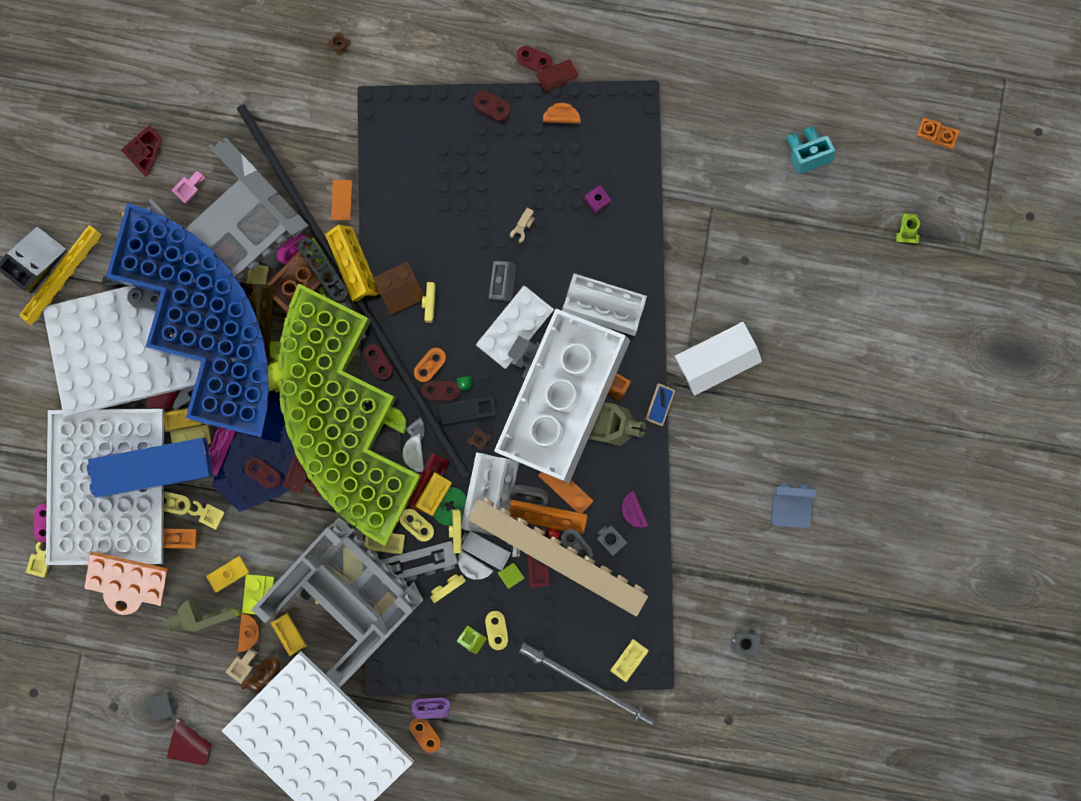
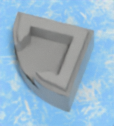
[406,417,425,440]

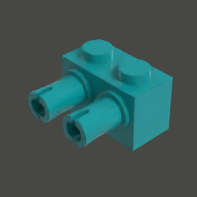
[786,126,835,175]

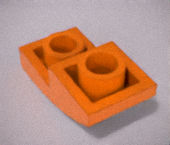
[917,118,960,150]
[331,179,352,221]

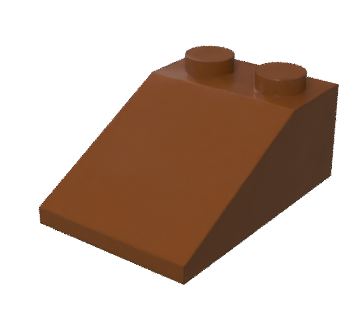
[267,249,330,315]

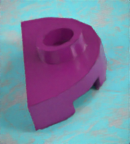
[621,490,648,528]

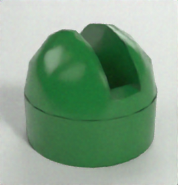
[456,376,472,390]

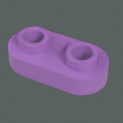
[411,698,451,719]

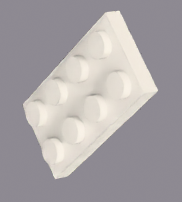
[476,286,554,369]

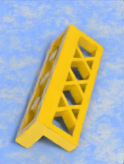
[325,225,380,301]

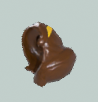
[241,657,281,694]

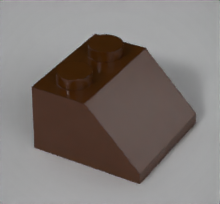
[373,261,424,315]

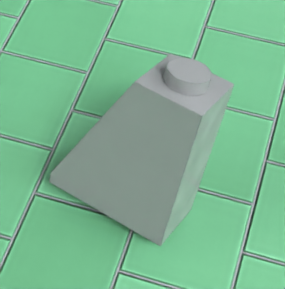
[461,531,512,571]

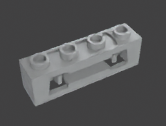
[381,541,458,584]

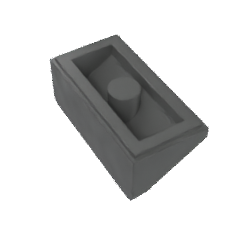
[489,261,517,302]

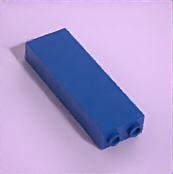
[87,438,214,498]

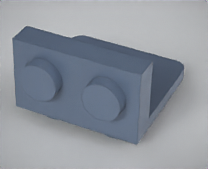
[771,483,816,528]

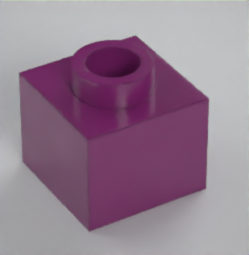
[584,185,611,214]

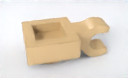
[510,208,535,243]
[225,648,258,684]

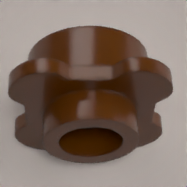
[328,32,351,55]
[468,428,491,451]

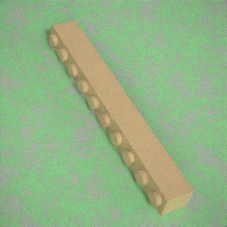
[467,497,648,617]

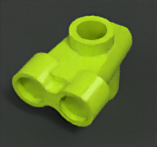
[896,213,920,243]

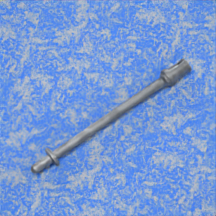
[519,642,656,726]

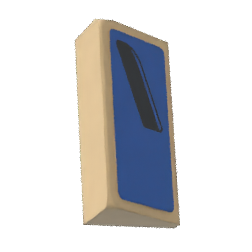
[645,383,675,426]

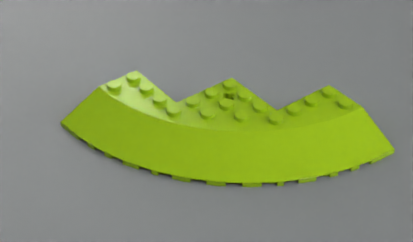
[278,284,422,546]

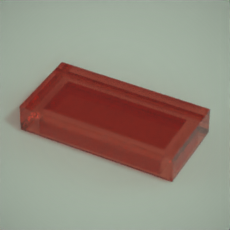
[536,59,578,91]

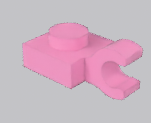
[171,171,205,204]

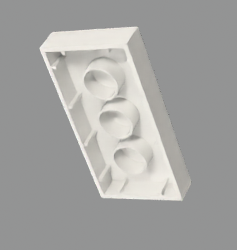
[494,309,630,483]

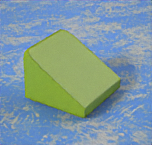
[498,562,524,589]
[457,625,487,654]

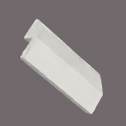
[562,274,647,336]
[675,322,762,396]
[461,453,519,536]

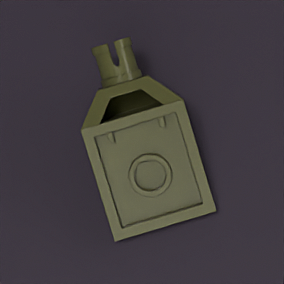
[588,402,646,446]
[165,599,242,632]

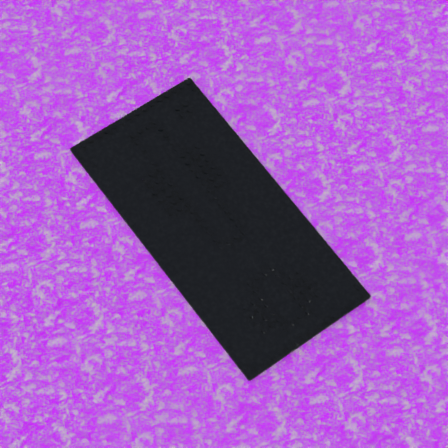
[357,80,674,695]

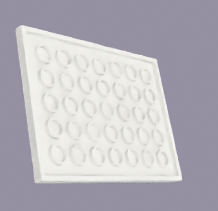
[43,286,201,418]
[46,409,164,565]
[222,651,414,801]

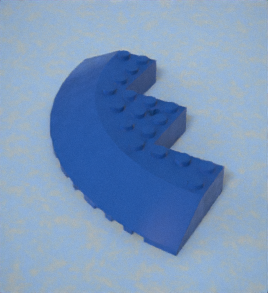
[106,203,269,438]

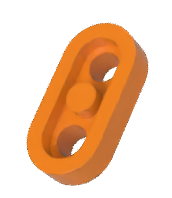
[414,348,446,382]
[410,718,441,753]

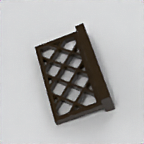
[239,283,274,362]

